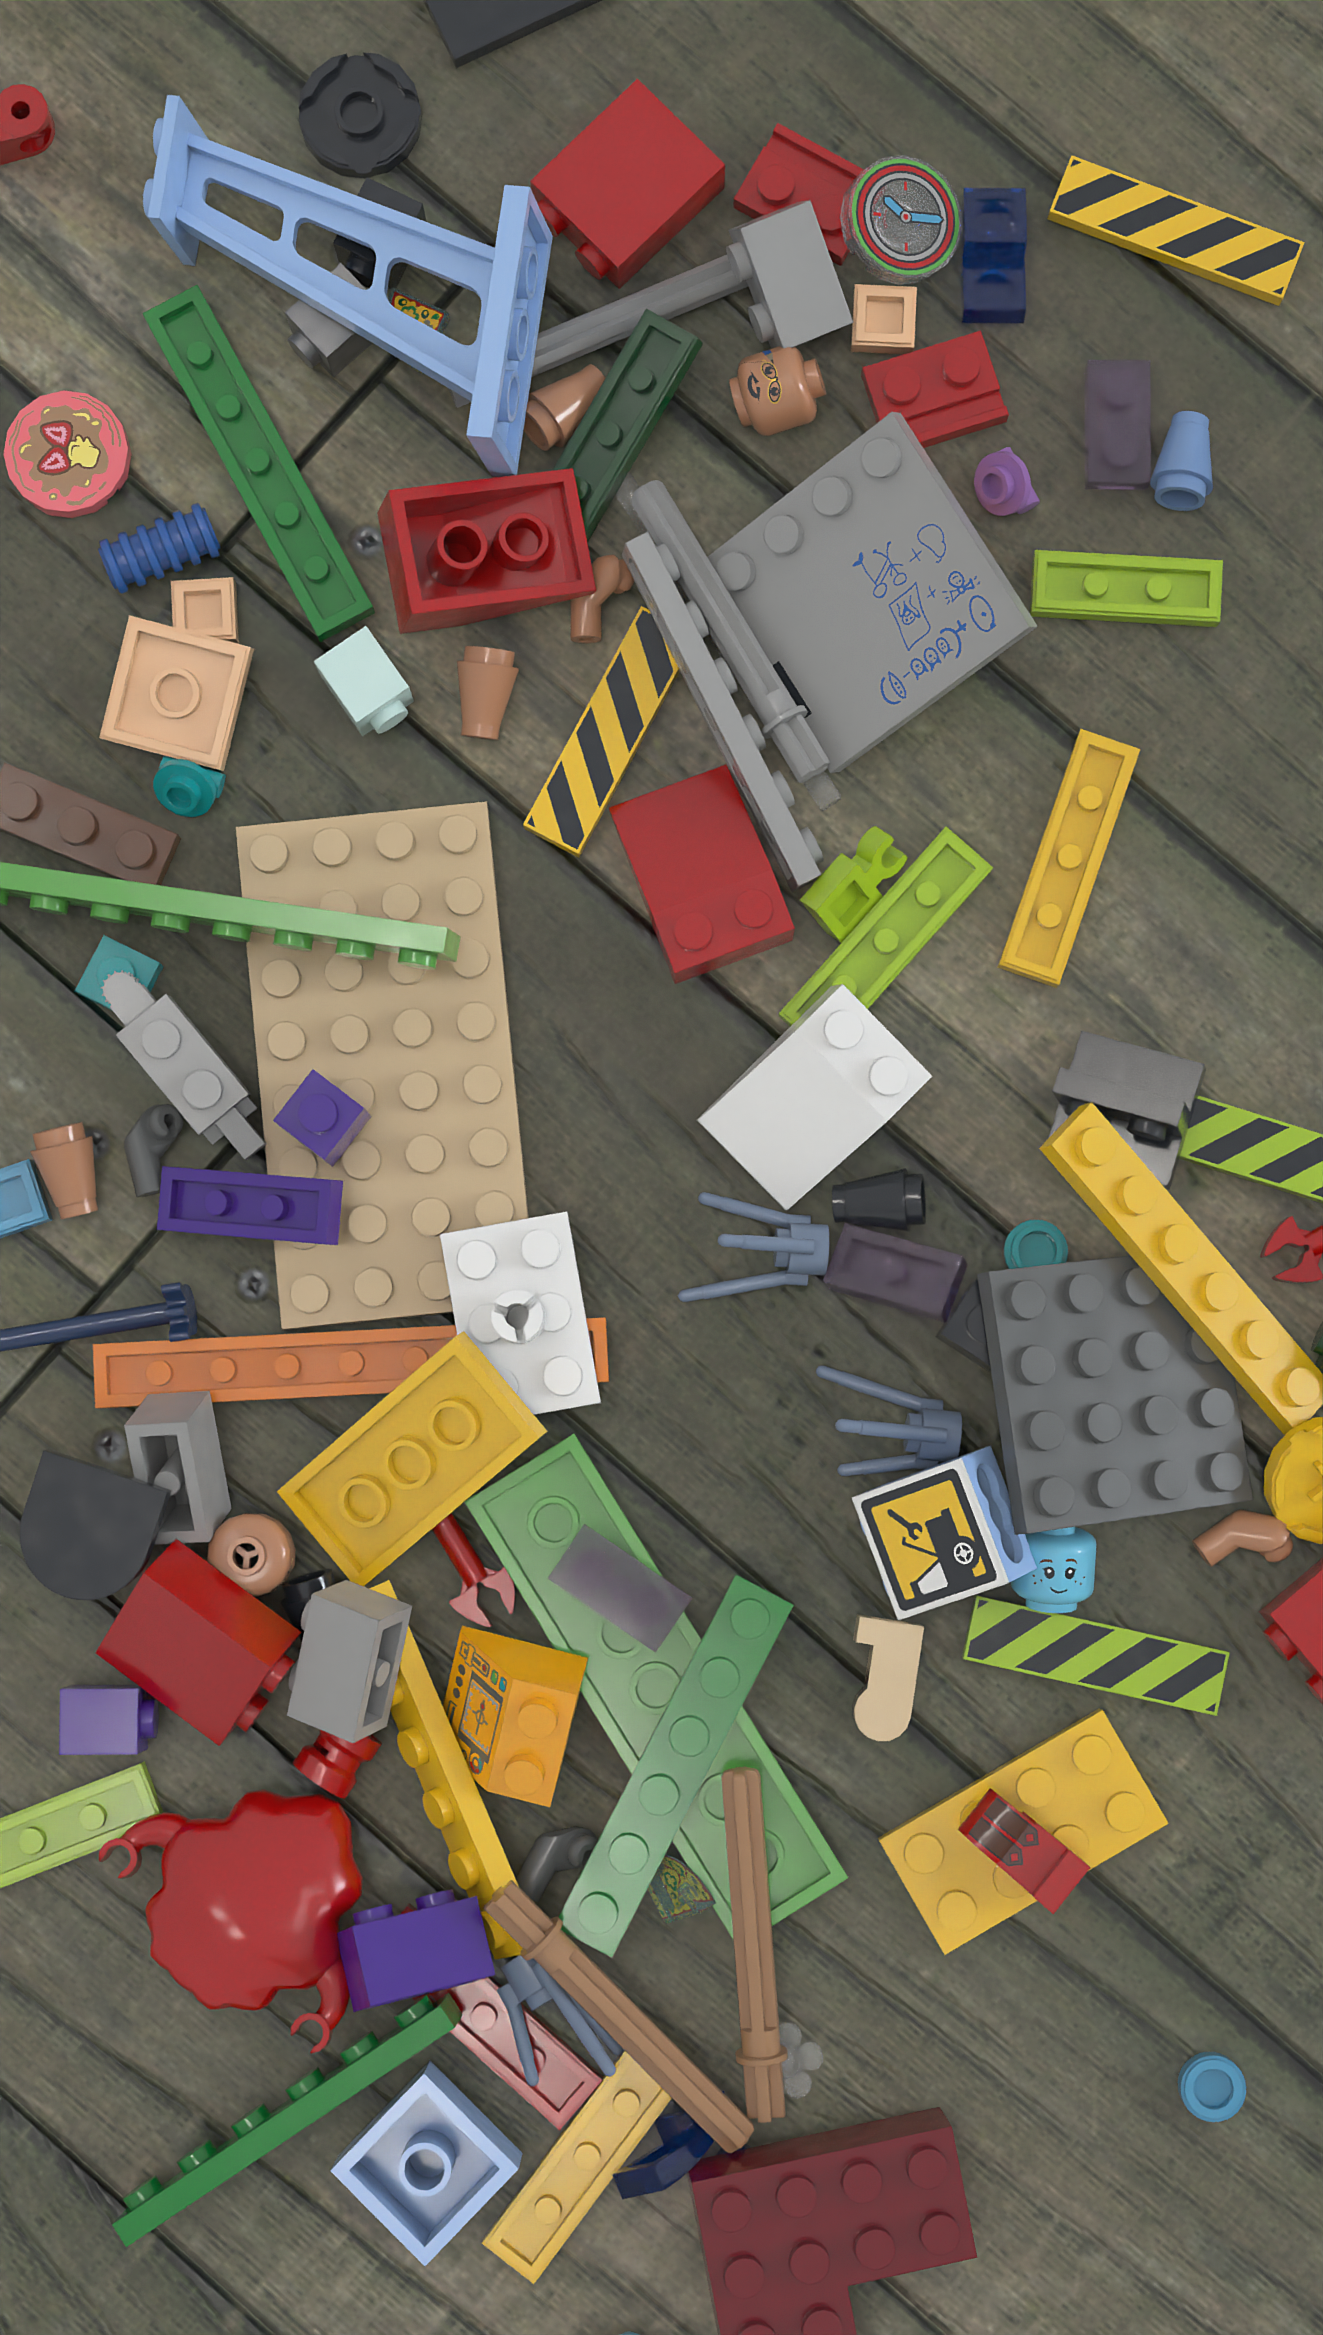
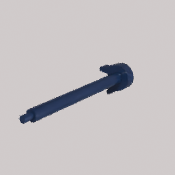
[0,1282,198,1352]

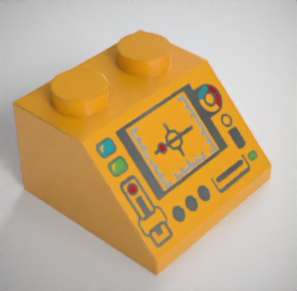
[443,1626,588,1807]

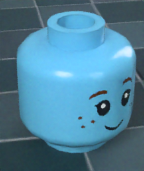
[1011,1527,1097,1613]

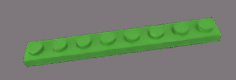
[0,862,460,970]

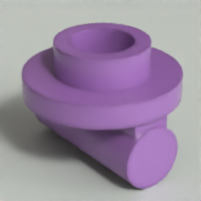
[974,447,1040,516]

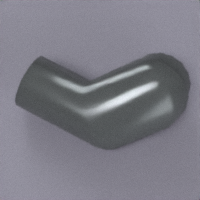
[124,1104,183,1198]
[515,1826,598,1902]

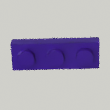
[157,1166,343,1245]

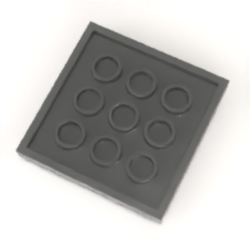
[977,1255,1253,1535]

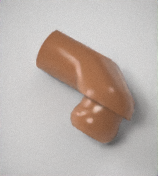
[571,555,634,643]
[1192,1510,1293,1567]

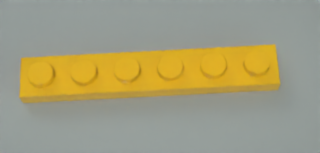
[1039,1102,1323,1435]
[369,1580,522,1960]

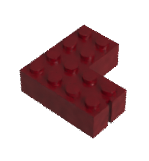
[685,2107,977,2335]

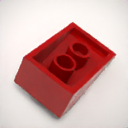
[377,468,596,634]
[609,764,795,984]

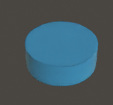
[1178,2052,1246,2122]

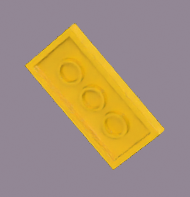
[277,1331,548,1587]
[878,1708,1169,1955]

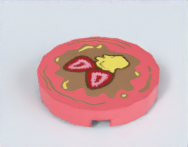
[3,390,132,518]

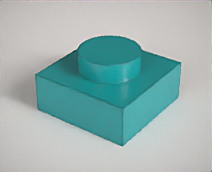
[75,935,164,1011]

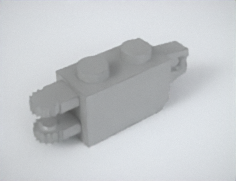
[101,970,266,1160]

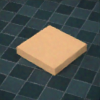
[99,615,254,771]

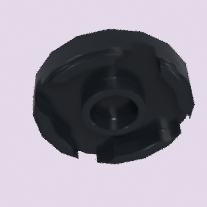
[298,52,422,179]

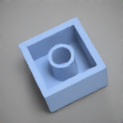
[330,2061,522,2266]

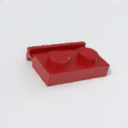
[733,123,885,266]
[861,330,1009,448]

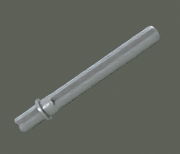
[448,255,748,408]
[632,480,831,783]

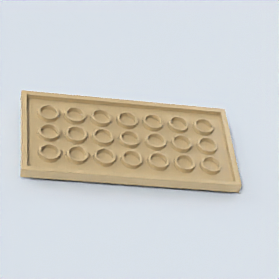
[236,801,529,1330]

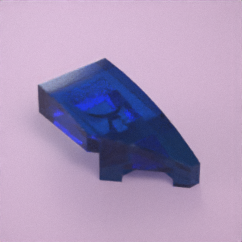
[612,2091,725,2200]

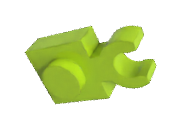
[800,826,908,943]

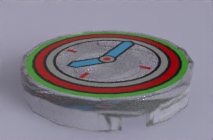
[840,155,963,285]

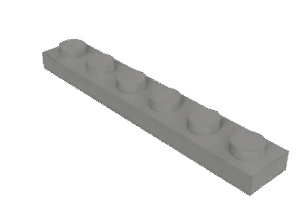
[622,532,824,892]

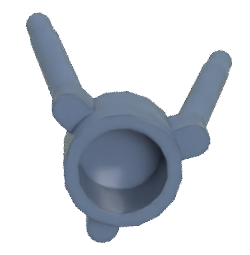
[678,1192,829,1302]
[816,1365,962,1476]
[497,1955,624,2086]

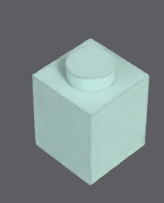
[314,626,414,736]

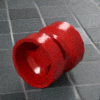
[293,1729,382,1799]

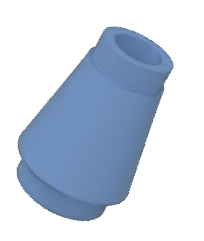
[1150,411,1213,511]

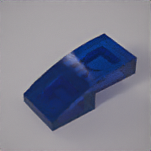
[961,188,1027,323]

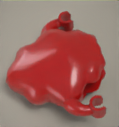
[99,1789,363,2054]

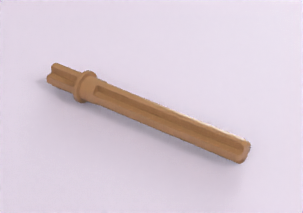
[721,1767,788,2123]
[484,1880,754,2153]

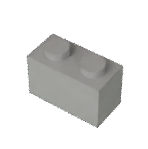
[726,200,853,349]
[124,1391,232,1544]
[287,1580,412,1743]

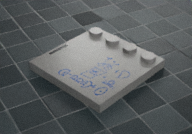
[708,412,1038,773]

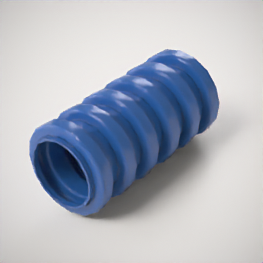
[98,503,221,594]

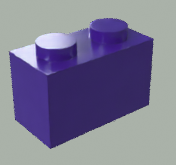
[337,1889,495,2012]

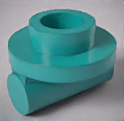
[153,756,226,817]

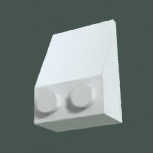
[697,984,932,1211]

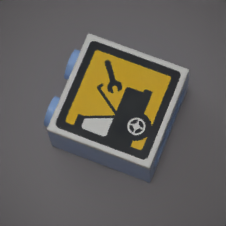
[852,1445,1037,1620]

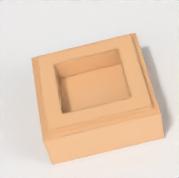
[851,284,917,354]
[171,577,239,644]

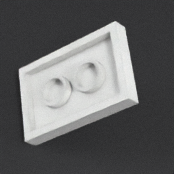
[440,1212,601,1415]

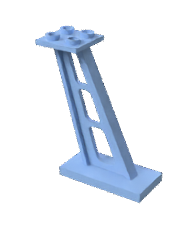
[143,95,553,477]

